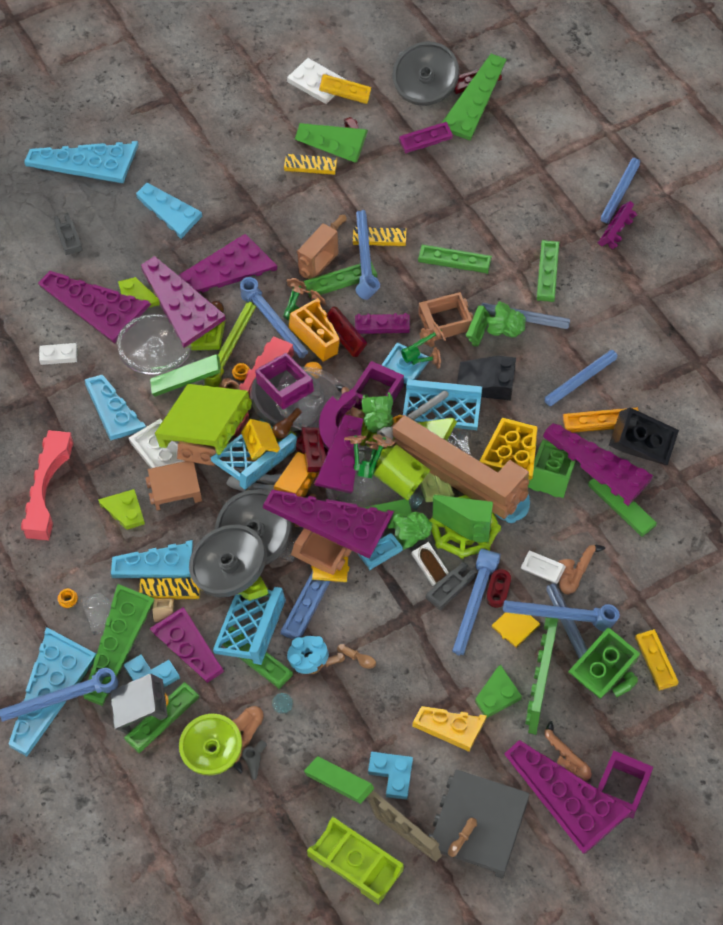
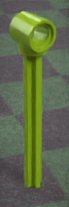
[203,302,256,387]

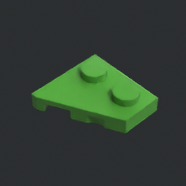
[475,665,522,718]

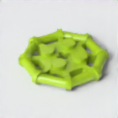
[429,495,501,559]

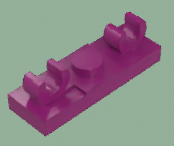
[399,122,453,153]
[598,201,637,249]
[355,313,410,334]

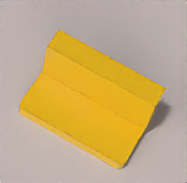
[241,419,280,460]

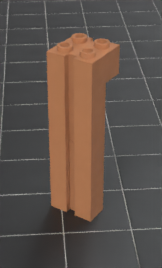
[392,415,529,520]

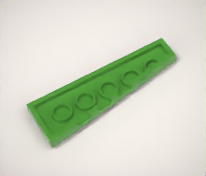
[442,54,506,141]
[84,584,155,706]
[525,618,558,735]

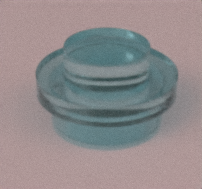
[409,492,424,510]
[272,693,293,713]

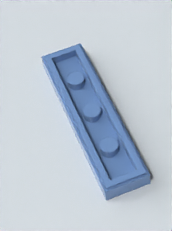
[281,571,330,640]

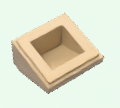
[153,598,174,622]

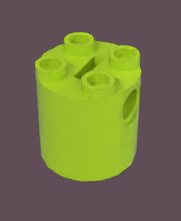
[373,444,430,501]

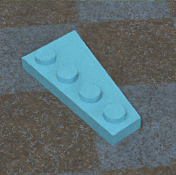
[136,183,202,239]
[85,375,146,440]
[111,540,193,578]

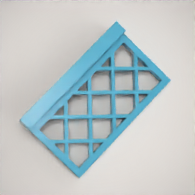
[403,379,482,430]
[211,419,297,490]
[213,587,286,665]

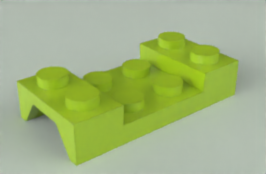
[307,816,404,905]

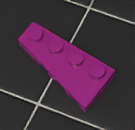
[314,414,363,493]
[150,607,224,683]

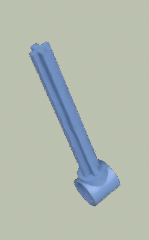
[356,210,380,300]
[240,277,308,358]
[452,548,501,656]
[503,600,620,632]
[0,668,118,722]

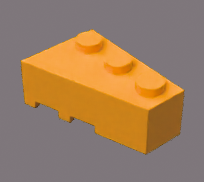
[289,298,340,362]
[274,452,319,497]

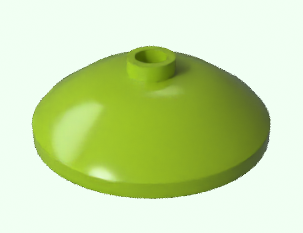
[179,714,242,776]

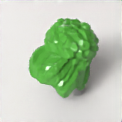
[487,301,526,338]
[361,392,393,433]
[388,512,433,550]

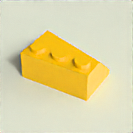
[480,418,538,480]

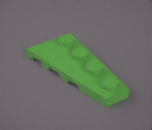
[295,123,368,163]

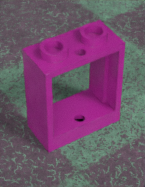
[255,353,314,410]
[353,361,404,409]
[597,750,654,819]

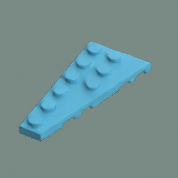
[24,141,139,183]
[9,627,96,756]

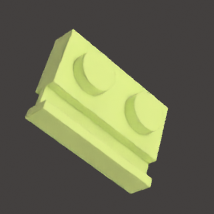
[420,473,454,502]

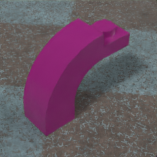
[319,389,360,450]

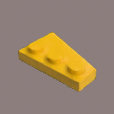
[412,706,487,752]

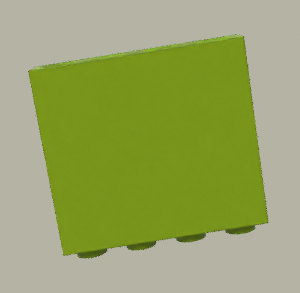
[155,384,252,455]

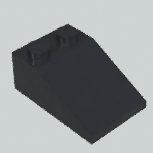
[457,355,516,401]
[609,407,679,465]

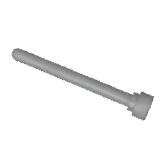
[377,391,449,440]

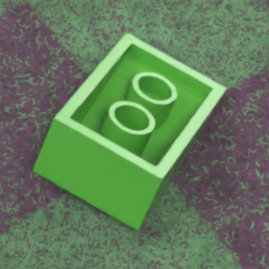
[528,440,576,498]
[433,495,493,543]
[568,627,640,699]

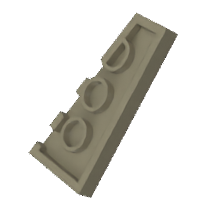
[366,790,442,862]

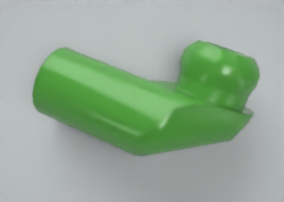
[612,672,638,697]

